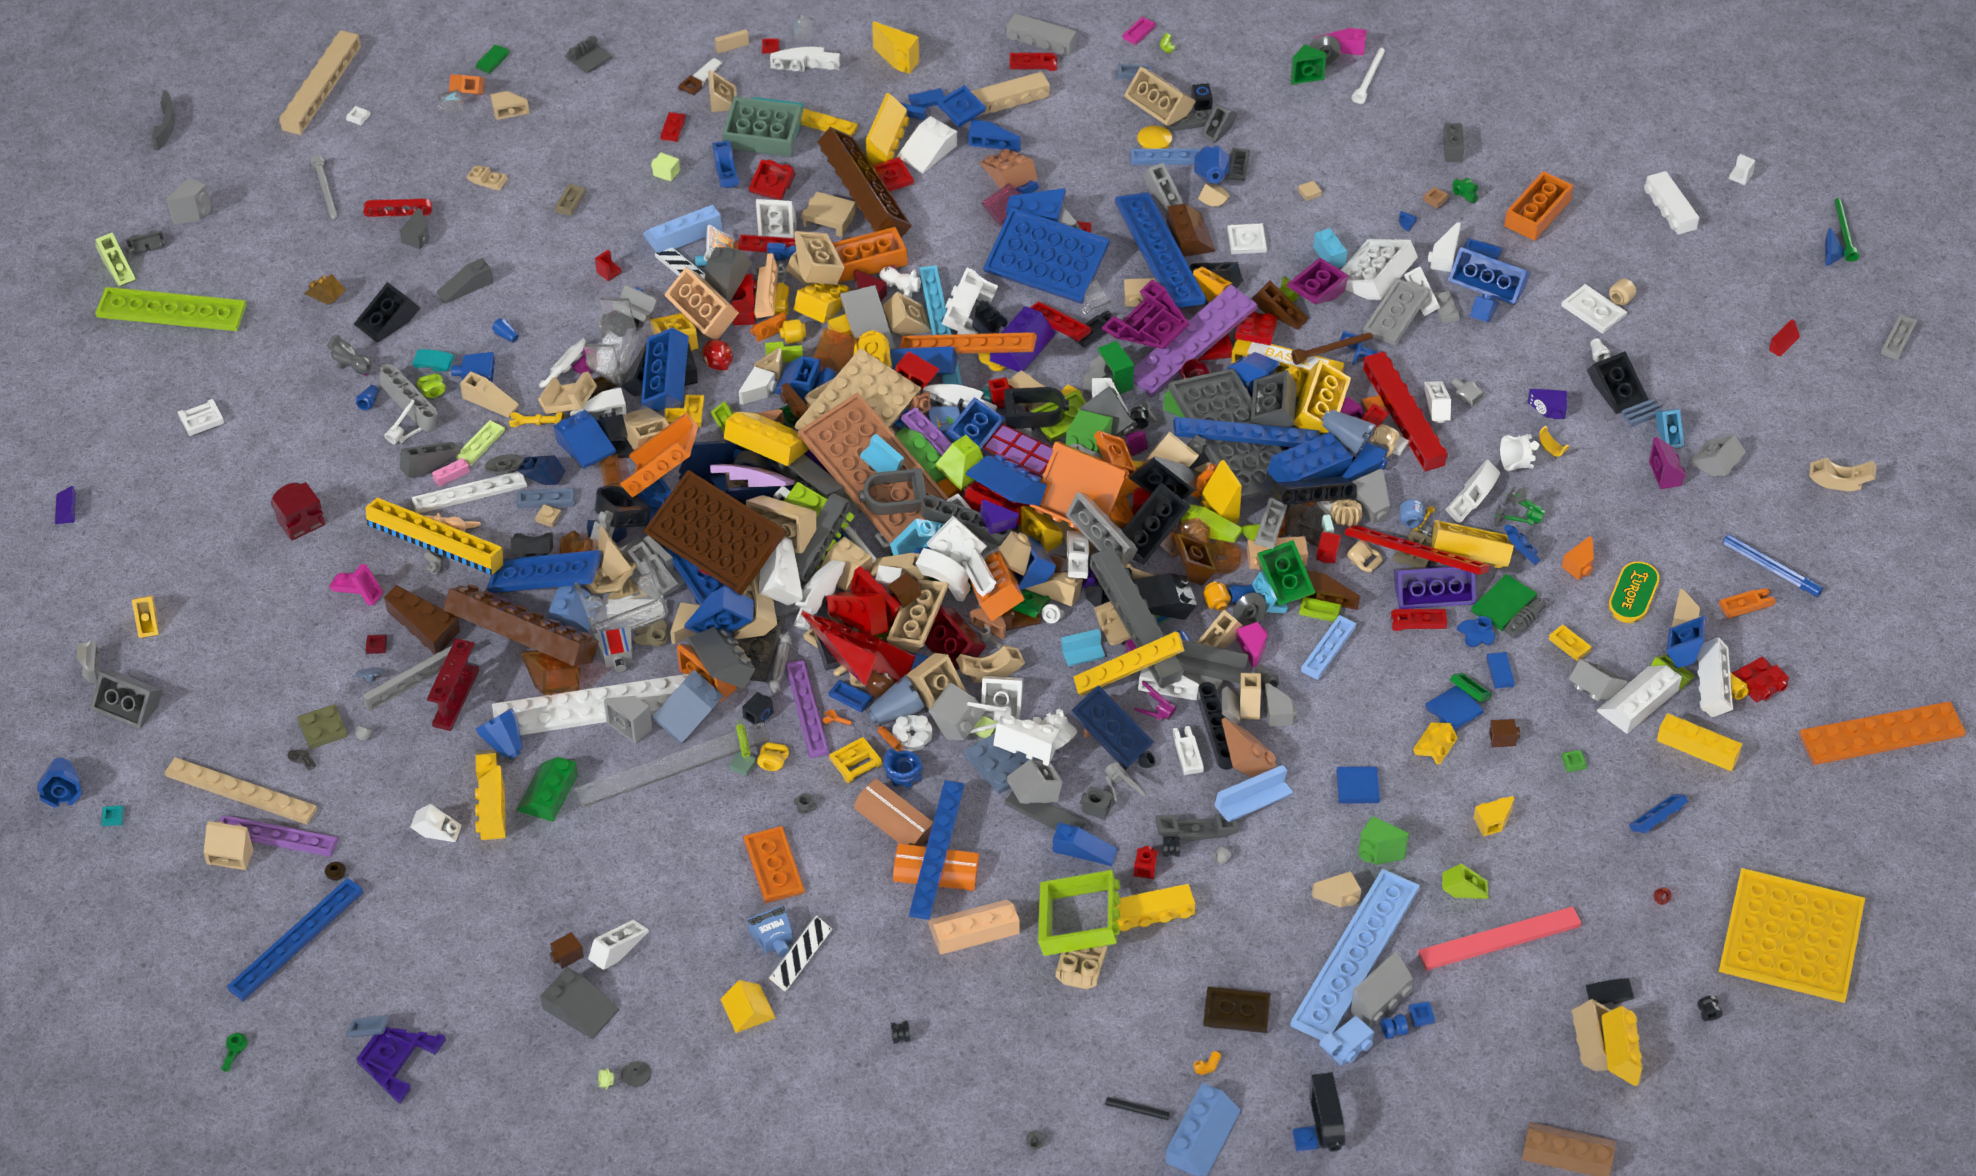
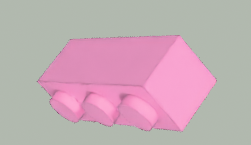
[432,458,470,487]

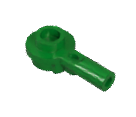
[221,1033,247,1072]

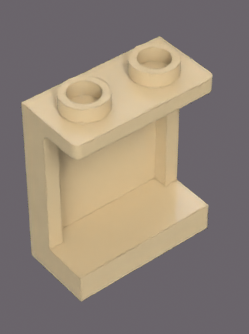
[801,191,856,237]
[538,372,597,414]

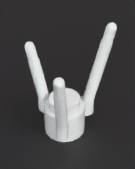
[384,400,422,445]
[967,702,1011,733]

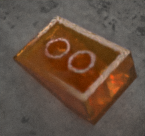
[521,650,580,696]

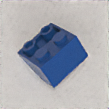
[1227,352,1280,387]
[775,356,821,400]

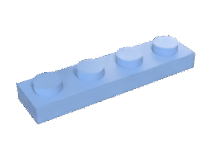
[1301,615,1356,680]

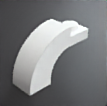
[916,548,971,602]

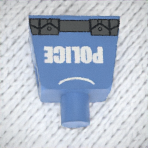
[747,905,793,957]

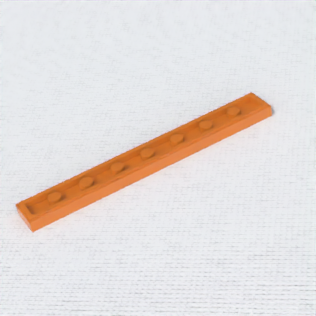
[899,332,1037,354]

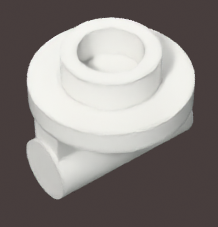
[1042,604,1064,623]

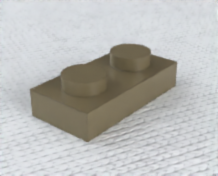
[555,184,586,216]

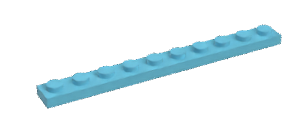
[919,265,962,386]

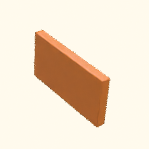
[743,826,805,904]

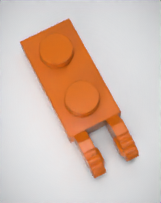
[1719,588,1776,619]

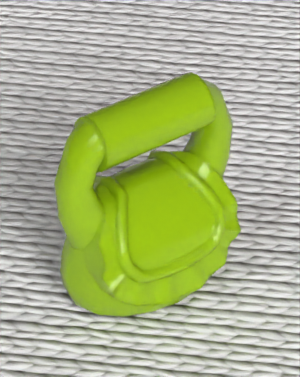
[416,373,446,398]

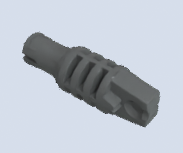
[1505,597,1546,638]

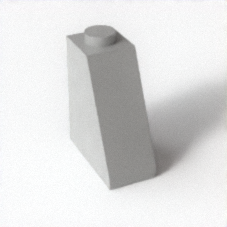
[1352,469,1390,524]

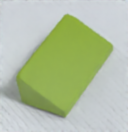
[710,401,735,434]
[1651,654,1695,690]

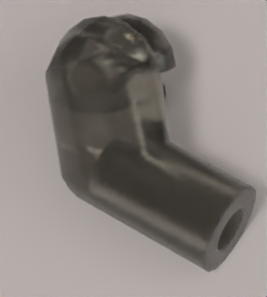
[287,749,316,770]

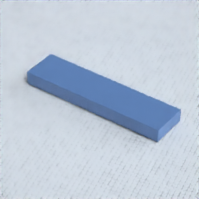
[1131,149,1201,165]

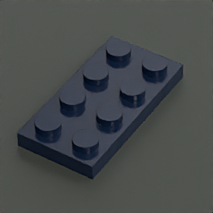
[1069,685,1154,770]

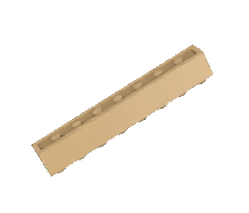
[279,30,361,135]

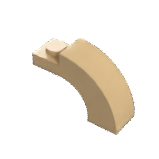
[1809,457,1877,491]
[956,645,1025,683]

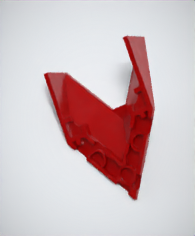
[801,610,916,686]

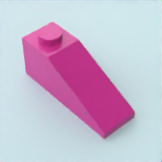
[1315,28,1367,56]

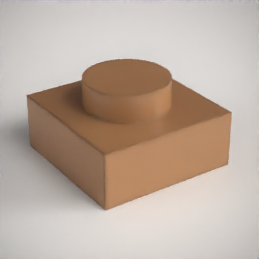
[1423,187,1448,209]

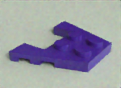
[357,1027,446,1104]

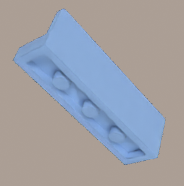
[1214,765,1293,822]

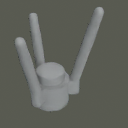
[1105,762,1146,803]

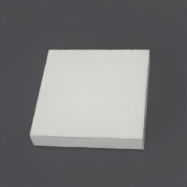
[1227,223,1267,254]

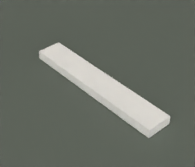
[411,471,527,514]

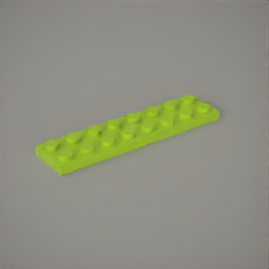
[95,287,247,331]

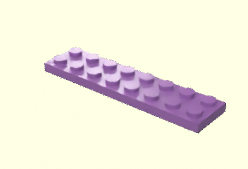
[1133,285,1257,398]

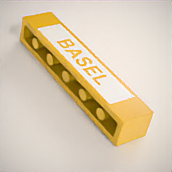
[1231,339,1344,379]

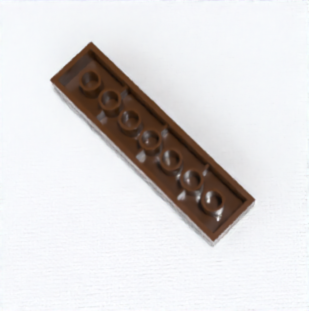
[817,127,912,238]
[443,584,599,666]

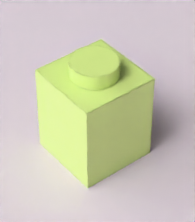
[651,153,680,182]

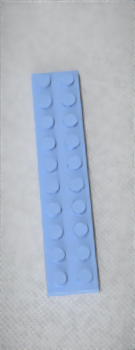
[1290,869,1420,1040]

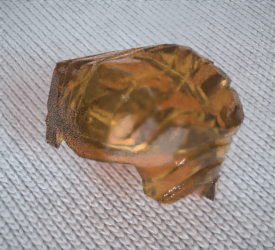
[1180,518,1210,547]

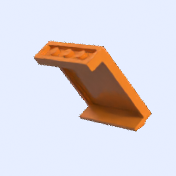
[620,413,698,498]
[1030,441,1128,530]

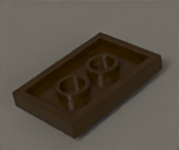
[1203,986,1271,1033]

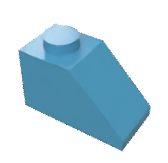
[1655,409,1685,448]

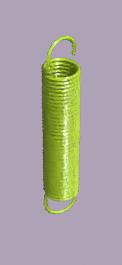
[736,720,751,761]

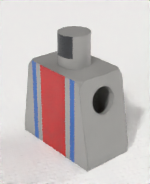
[594,626,633,672]

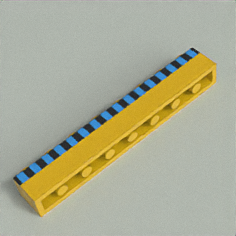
[365,497,503,575]

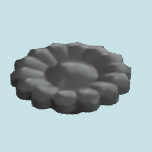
[621,1061,651,1087]

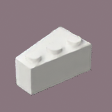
[759,537,803,605]

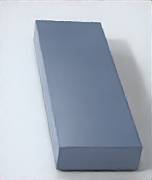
[517,488,575,509]

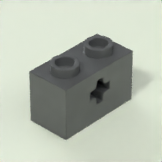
[1443,123,1465,162]

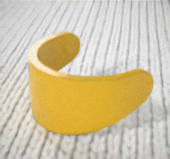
[1539,426,1570,457]

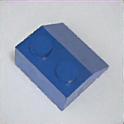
[1666,615,1706,668]

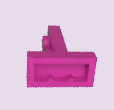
[329,564,383,606]

